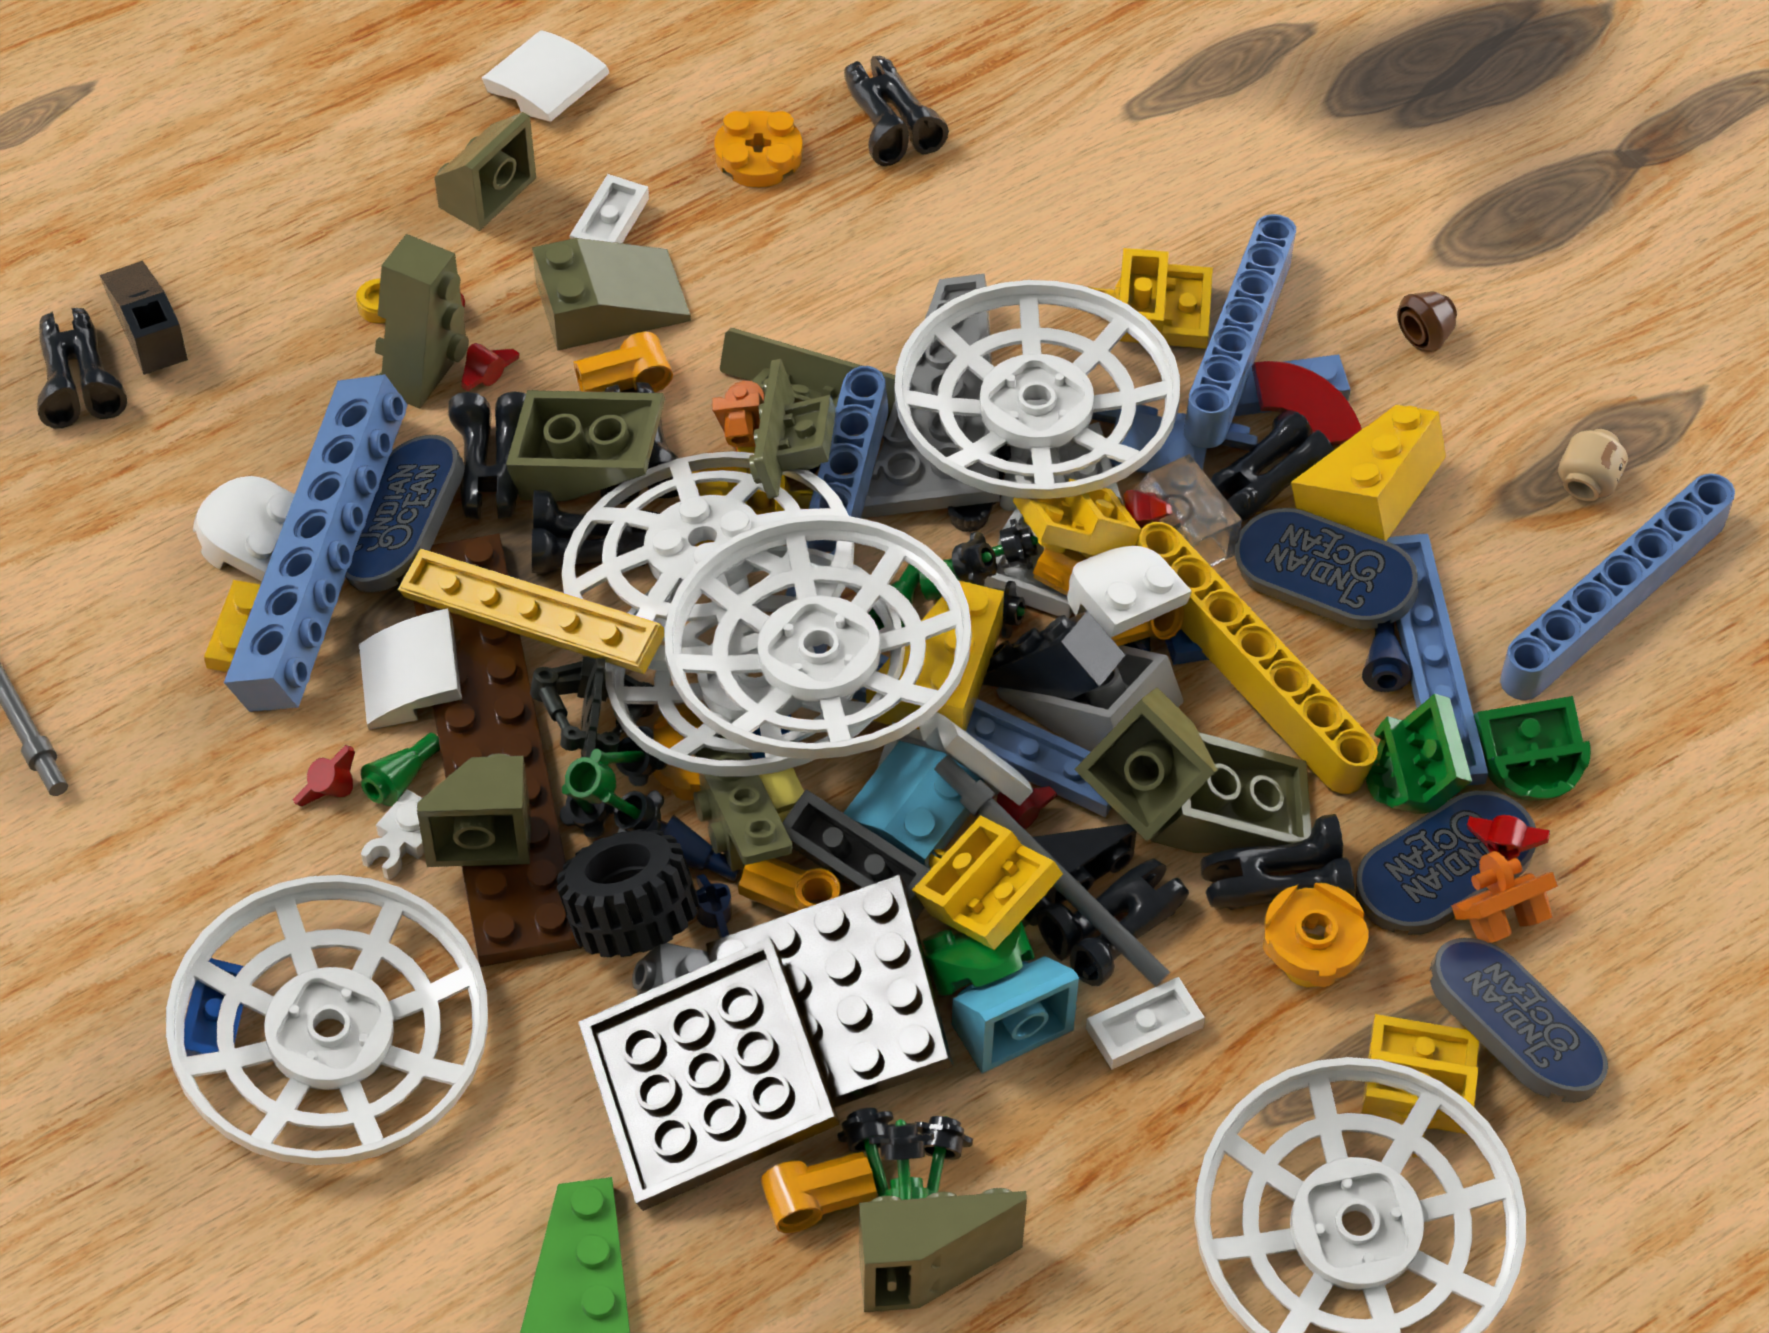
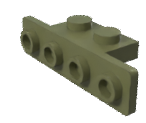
[720,328,895,421]
[749,359,836,499]
[692,728,792,871]

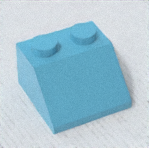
[843,740,985,869]
[951,956,1079,1073]

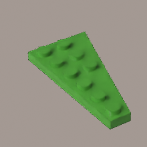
[520,1177,630,1333]

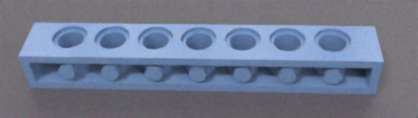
[224,374,408,712]

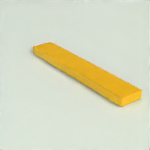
[398,548,664,674]

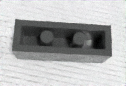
[783,789,930,921]

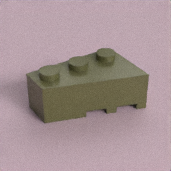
[375,234,469,409]

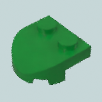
[1366,694,1472,814]
[1474,696,1591,801]
[922,921,1035,996]

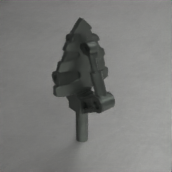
[530,656,655,758]

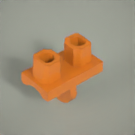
[712,380,765,452]
[1451,851,1558,943]

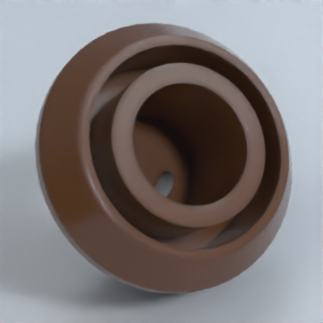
[1397,291,1457,352]

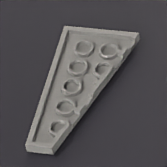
[861,273,1000,518]

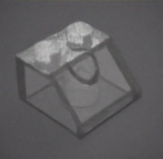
[1122,454,1242,567]

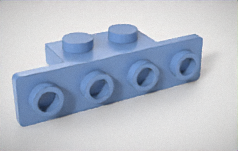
[1092,405,1258,484]

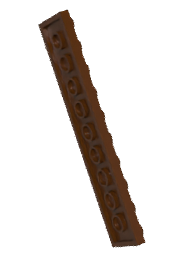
[413,533,582,967]

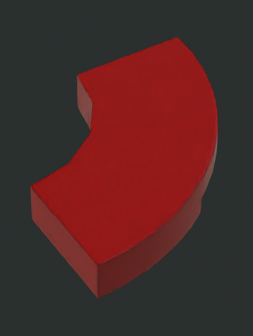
[1251,361,1362,446]

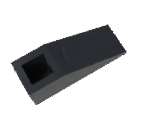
[99,261,188,375]
[982,610,1125,699]
[1021,824,1137,928]

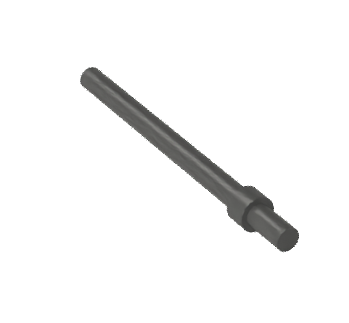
[0,663,68,796]
[934,755,1170,987]

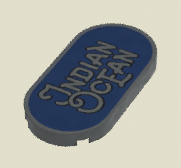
[345,435,465,592]
[1235,508,1419,629]
[1356,790,1536,935]
[1429,938,1608,1103]

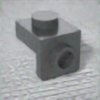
[632,943,711,995]

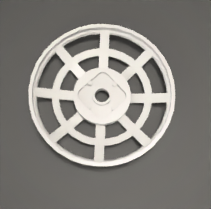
[894,280,1180,499]
[561,451,855,671]
[664,515,972,759]
[605,546,905,776]
[166,875,488,1165]
[1194,1057,1526,1333]

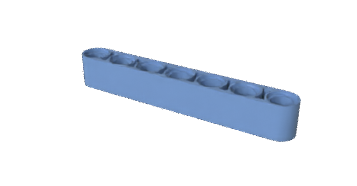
[1184,214,1296,448]
[785,366,888,654]
[1500,473,1735,700]

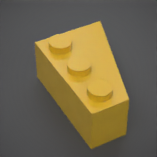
[1291,405,1446,541]
[866,580,1004,732]

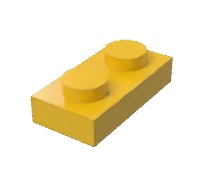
[204,580,261,672]

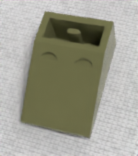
[859,1188,1027,1312]

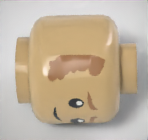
[1558,429,1628,501]

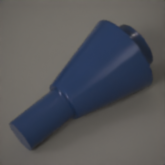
[1362,620,1412,692]
[660,815,741,881]

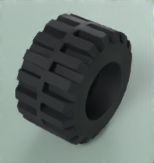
[557,829,699,958]

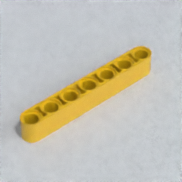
[1135,522,1378,794]

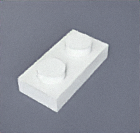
[569,174,649,243]
[1086,977,1205,1070]

